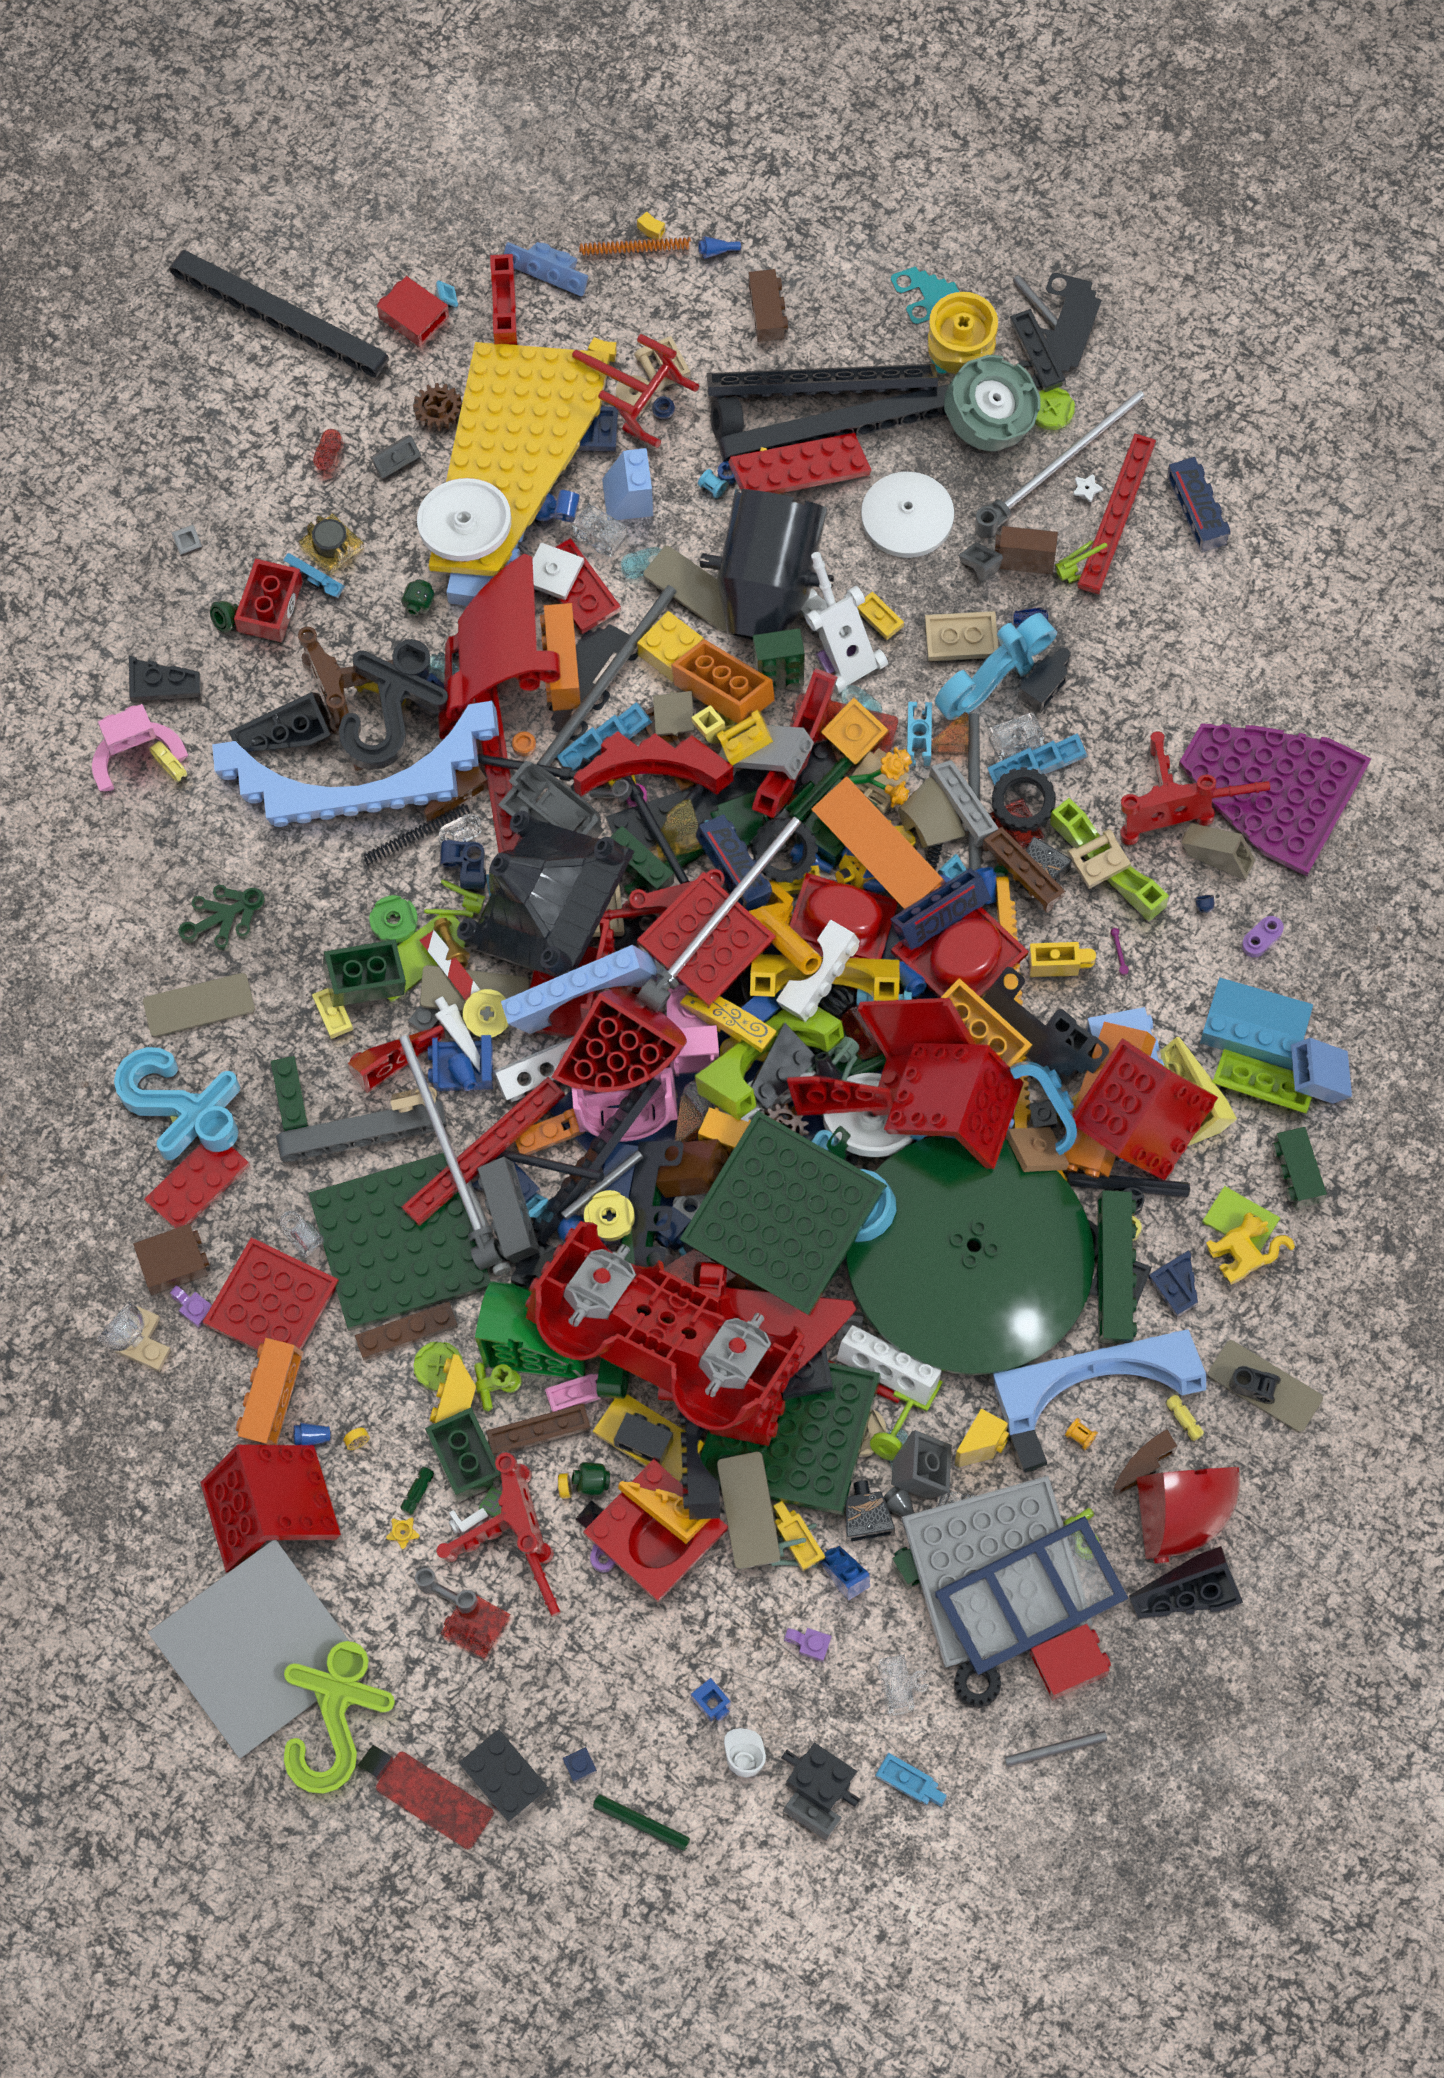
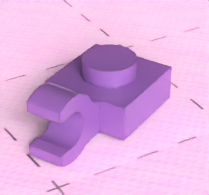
[170,1285,212,1328]
[784,1628,832,1662]

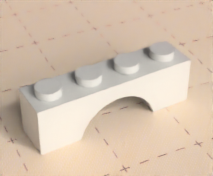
[776,920,860,1022]

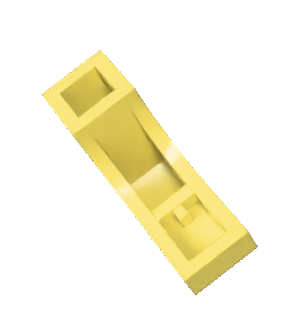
[691,705,761,744]

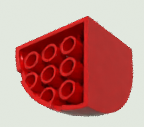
[551,986,687,1092]
[1137,1467,1240,1564]

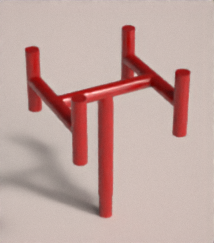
[572,334,699,448]

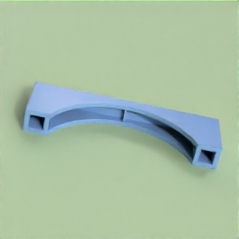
[993,1329,1206,1435]

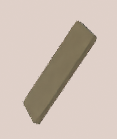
[643,546,727,632]
[420,965,529,1012]
[143,973,255,1037]
[1208,1340,1323,1433]
[717,1452,781,1569]

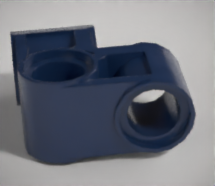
[439,840,486,890]

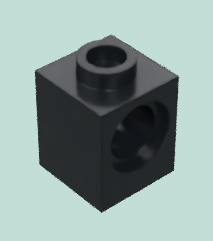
[1030,1100,1063,1131]

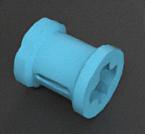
[697,469,728,499]

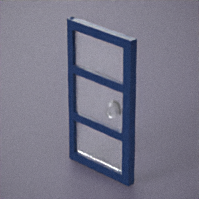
[935,1516,1128,1676]

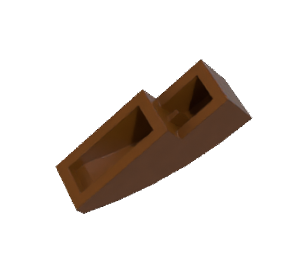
[1112,1429,1177,1497]

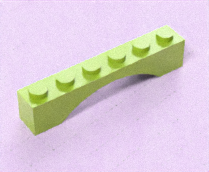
[1050,798,1169,922]

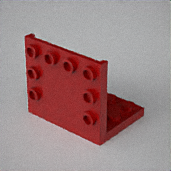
[530,919,616,1038]
[857,998,976,1116]
[1073,1038,1218,1180]
[884,1043,1024,1169]
[200,1444,341,1573]

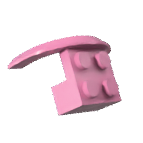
[92,704,188,791]

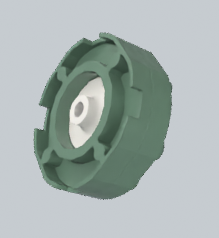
[944,355,1040,451]

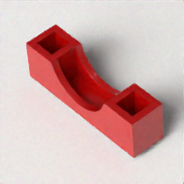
[490,254,518,345]

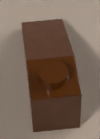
[424,766,489,824]

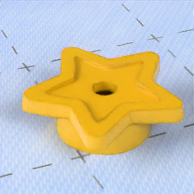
[386,1517,419,1549]

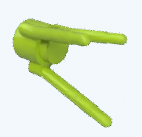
[1055,540,1107,583]
[424,880,485,918]

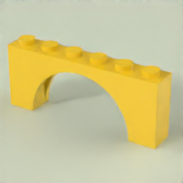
[750,954,900,1001]

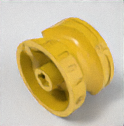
[927,292,998,375]

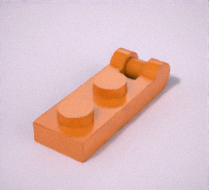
[515,1109,585,1155]

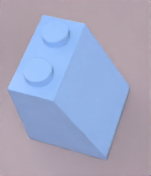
[602,448,653,521]

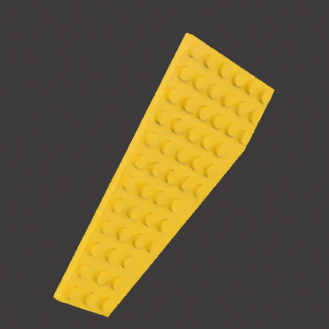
[428,342,610,576]

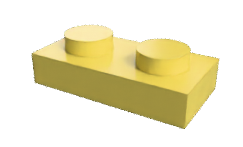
[312,988,353,1039]

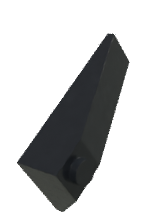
[228,692,332,752]
[1129,1546,1243,1618]

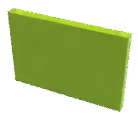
[1202,1186,1280,1252]

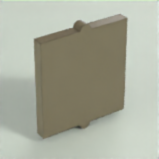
[653,691,695,736]

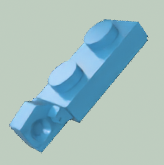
[284,553,345,598]
[875,1753,947,1807]

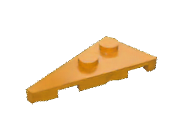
[618,1481,710,1544]

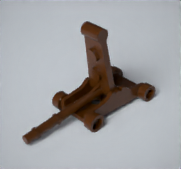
[298,626,393,771]

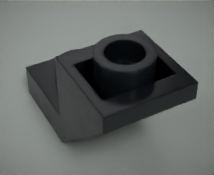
[1007,1428,1048,1473]

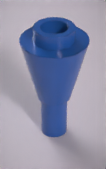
[698,236,741,259]
[789,842,833,874]

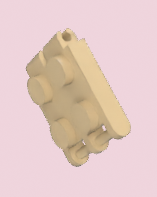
[852,748,910,814]

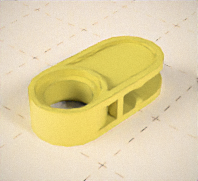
[149,741,188,782]

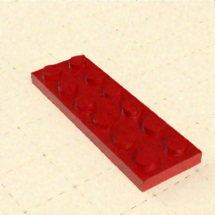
[728,433,872,494]

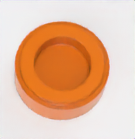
[512,732,536,756]

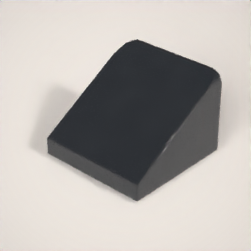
[357,1745,394,1781]

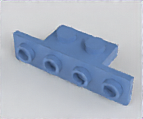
[504,242,588,296]

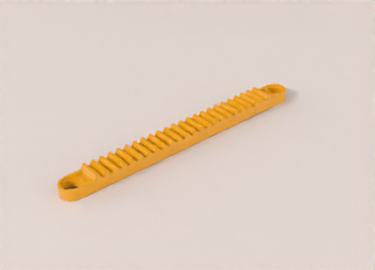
[996,876,1031,1129]

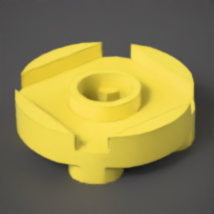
[462,989,509,1038]
[584,1190,635,1241]

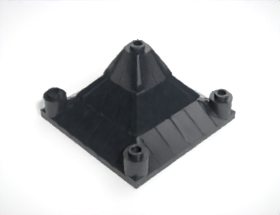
[457,811,634,978]

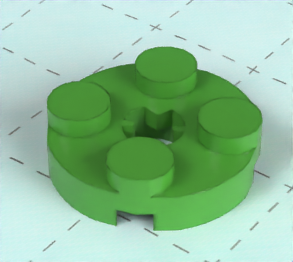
[369,895,418,943]

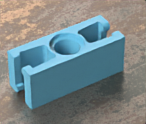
[907,702,932,766]

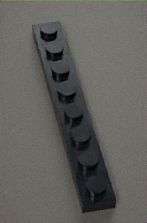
[532,1077,662,1245]

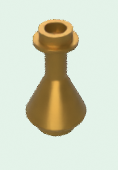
[433,918,470,968]

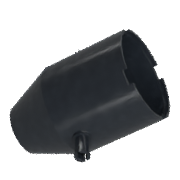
[699,489,834,640]

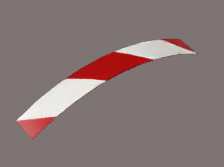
[419,930,494,1021]

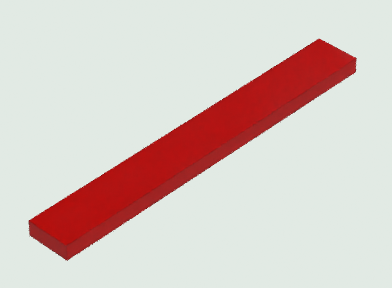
[1077,433,1156,595]
[475,685,520,854]
[402,1077,565,1226]

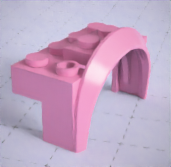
[572,1067,678,1141]

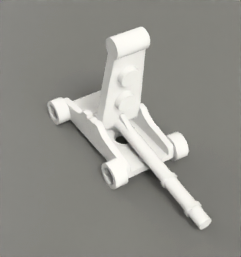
[800,552,888,694]

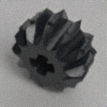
[818,984,857,1023]

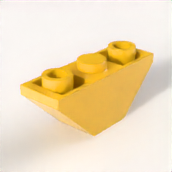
[429,1354,476,1424]

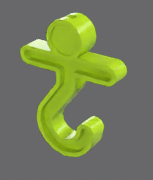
[284,1641,395,1794]

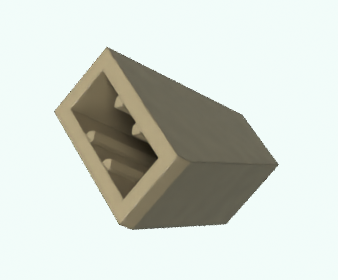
[1182,823,1255,880]

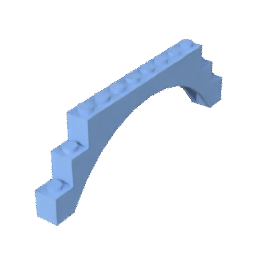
[212,701,499,827]

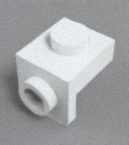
[448,1508,489,1535]

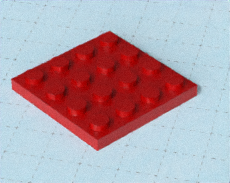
[637,871,776,1007]
[203,1237,339,1351]

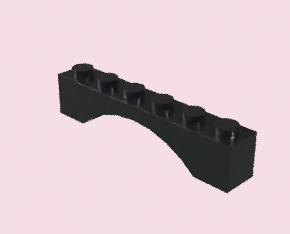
[680,1412,720,1520]

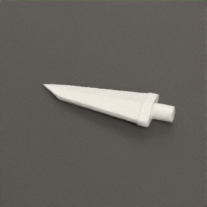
[435,996,480,1072]

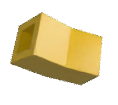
[637,212,666,241]
[588,337,617,362]

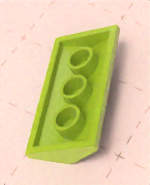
[1212,1049,1312,1114]

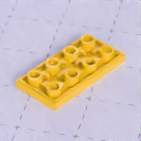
[593,1394,705,1482]

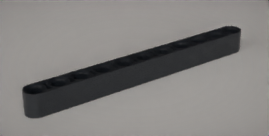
[169,250,389,378]
[717,384,949,462]

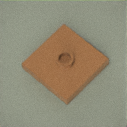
[1006,1127,1069,1172]

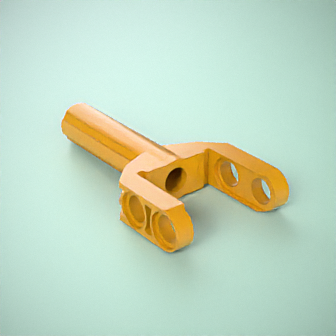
[749,880,822,975]

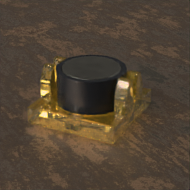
[298,513,364,575]

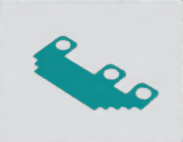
[891,266,959,374]

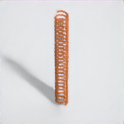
[579,237,691,256]

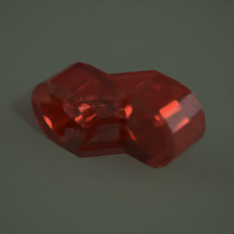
[313,429,343,472]

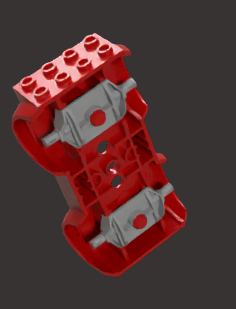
[525,1221,805,1434]

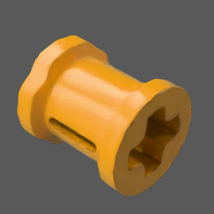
[1064,1418,1098,1451]

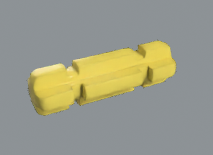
[1166,1395,1204,1441]

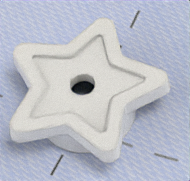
[1073,475,1103,502]

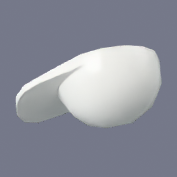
[724,1728,766,1778]

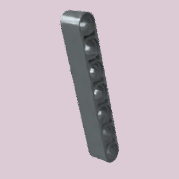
[276,1100,447,1162]

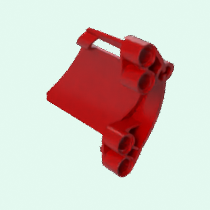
[438,554,561,740]
[658,1262,857,1402]

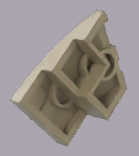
[897,777,966,849]

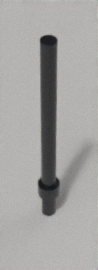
[477,753,578,782]
[622,775,690,884]
[494,1150,604,1182]

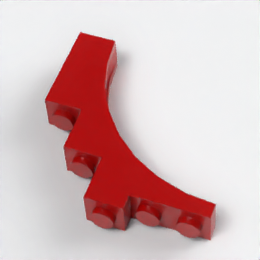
[752,668,838,818]
[573,731,733,797]

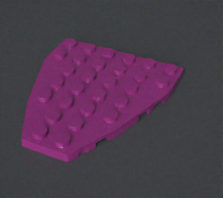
[1179,723,1371,876]

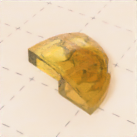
[656,798,702,858]

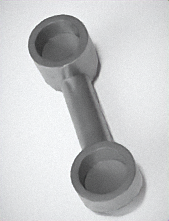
[571,779,632,802]
[415,1568,478,1613]

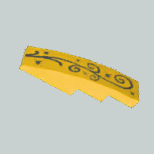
[680,991,777,1053]

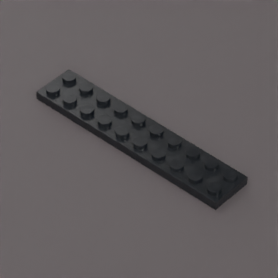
[707,364,938,399]
[606,740,845,851]

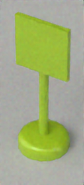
[870,1380,943,1461]

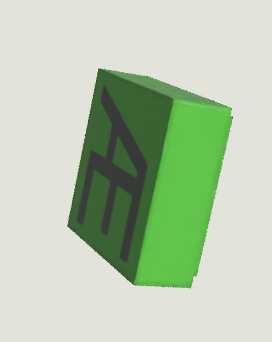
[479,1487,502,1518]

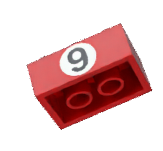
[234,558,303,642]

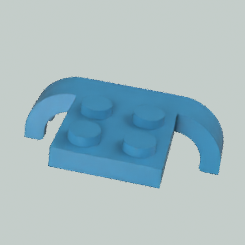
[1010,1061,1077,1155]

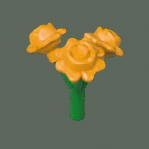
[849,747,912,808]

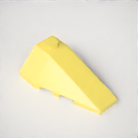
[1160,1037,1237,1146]

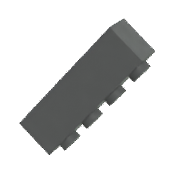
[478,1157,540,1263]

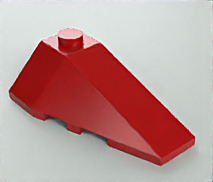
[347,1025,446,1093]
[787,1076,893,1116]

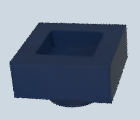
[562,1747,597,1783]

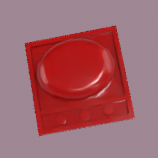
[781,873,898,959]
[891,907,1029,998]
[583,1459,728,1602]

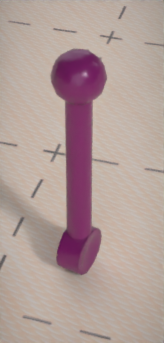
[1110,928,1129,976]

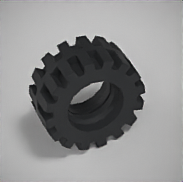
[954,1661,1001,1708]

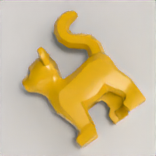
[1206,1212,1295,1285]

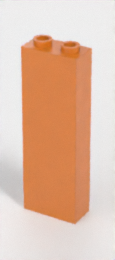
[812,776,946,909]
[1064,1021,1156,1178]

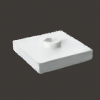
[533,543,584,600]

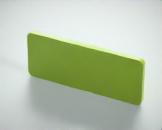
[387,915,467,1002]

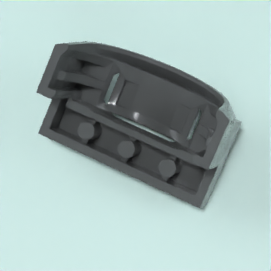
[498,761,604,838]

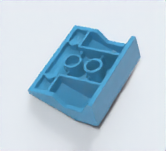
[1200,977,1313,1070]

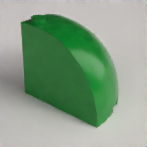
[475,1281,586,1379]

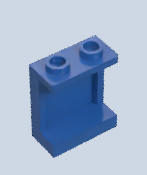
[428,1035,493,1091]

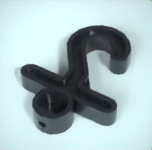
[339,639,448,770]

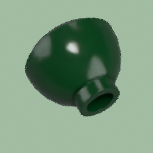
[210,601,238,633]

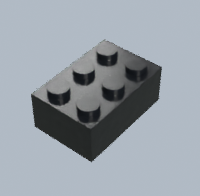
[458,1729,550,1828]

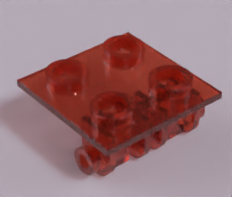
[440,1595,511,1659]

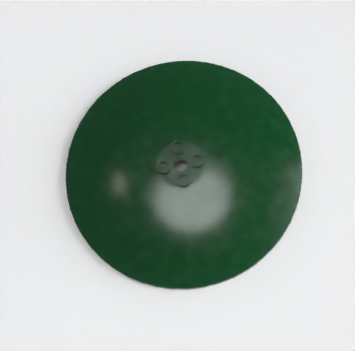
[846,1136,1095,1375]

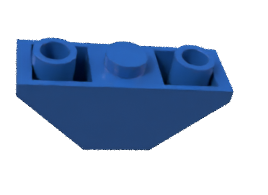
[820,1546,870,1600]

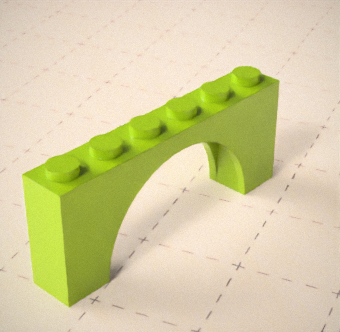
[695,1007,844,1120]

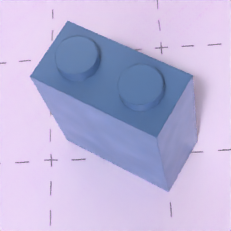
[1291,1038,1352,1104]

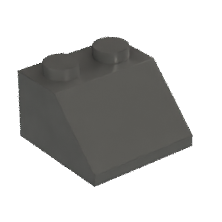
[891,1430,952,1499]

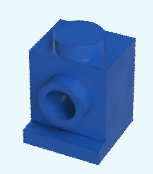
[691,1678,731,1722]

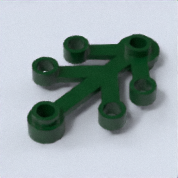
[178,885,265,950]

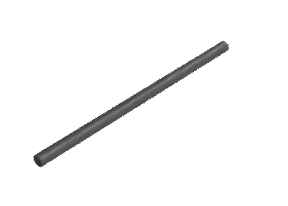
[537,585,677,766]
[968,713,981,871]

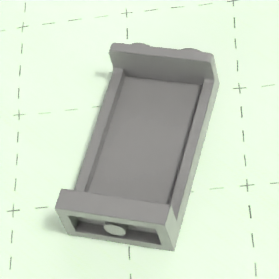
[719,723,814,780]

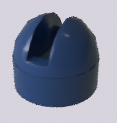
[1195,895,1215,913]

